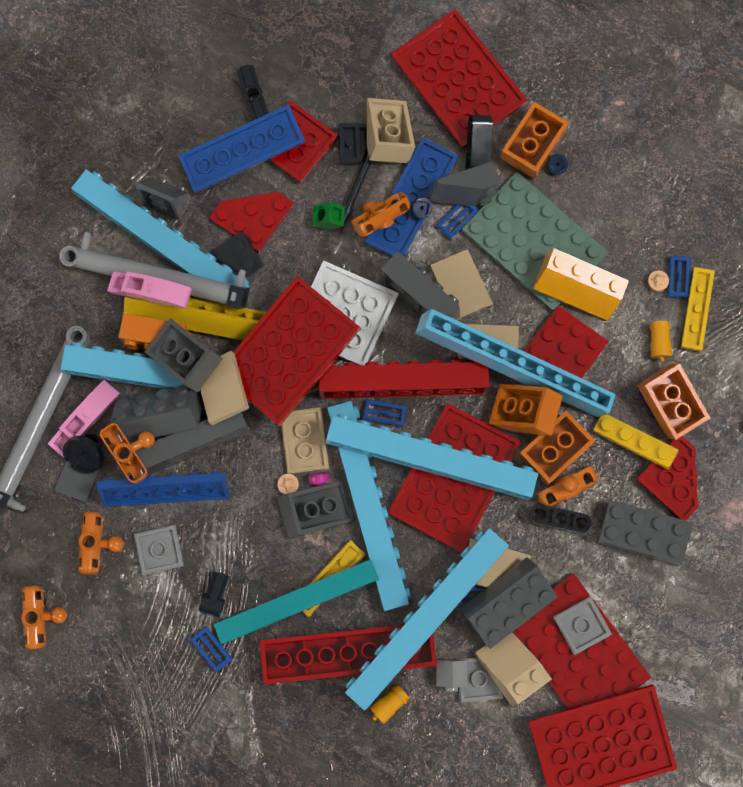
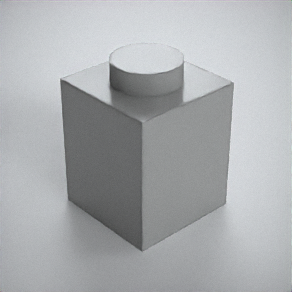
[436,659,467,691]

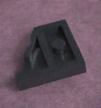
[338,123,367,165]
[209,231,265,277]

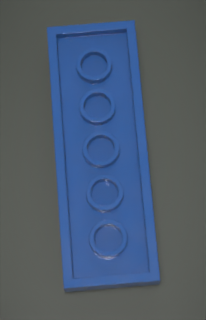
[178,104,306,193]
[366,137,459,257]
[97,471,230,507]

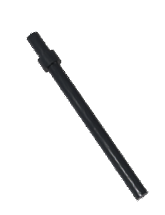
[336,152,372,231]

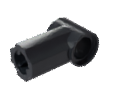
[199,571,231,617]

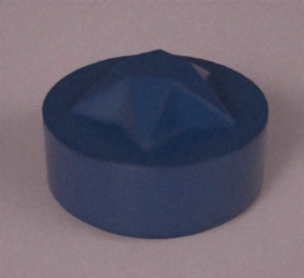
[547,154,568,175]
[411,198,433,218]

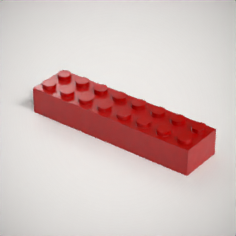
[319,359,489,399]
[260,625,437,685]

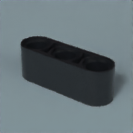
[465,115,493,170]
[529,505,591,534]

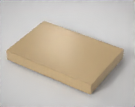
[430,249,493,321]
[200,351,249,425]
[281,407,329,474]

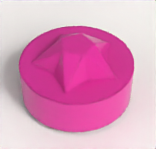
[308,472,330,487]

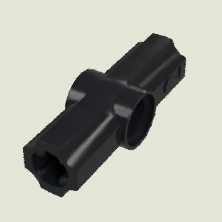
[237,65,268,121]

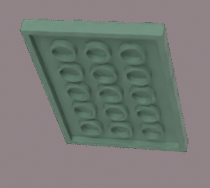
[462,172,608,312]

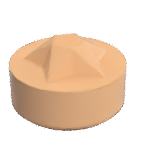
[647,271,669,292]
[278,474,299,495]

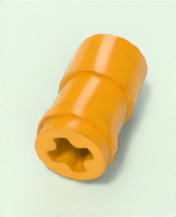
[650,321,672,362]
[370,684,410,724]

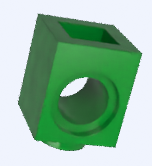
[312,202,345,230]

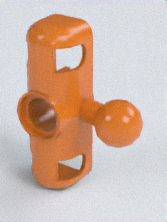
[352,192,410,237]
[100,423,155,484]
[536,466,598,507]
[78,511,124,575]
[21,586,67,650]

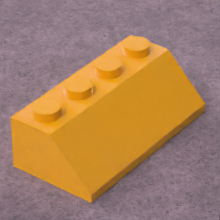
[532,248,629,321]

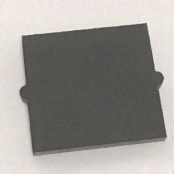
[54,461,100,503]

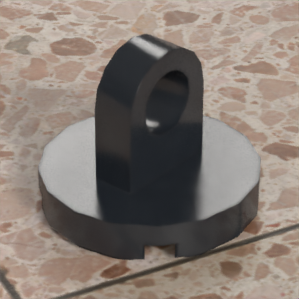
[62,434,104,474]

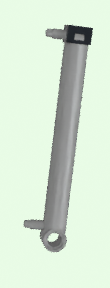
[59,232,250,309]
[0,326,90,512]

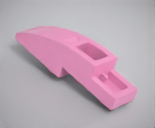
[107,271,192,308]
[48,380,120,457]

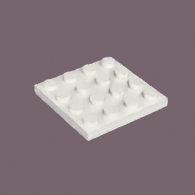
[311,261,399,365]

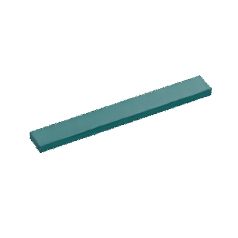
[214,559,379,645]

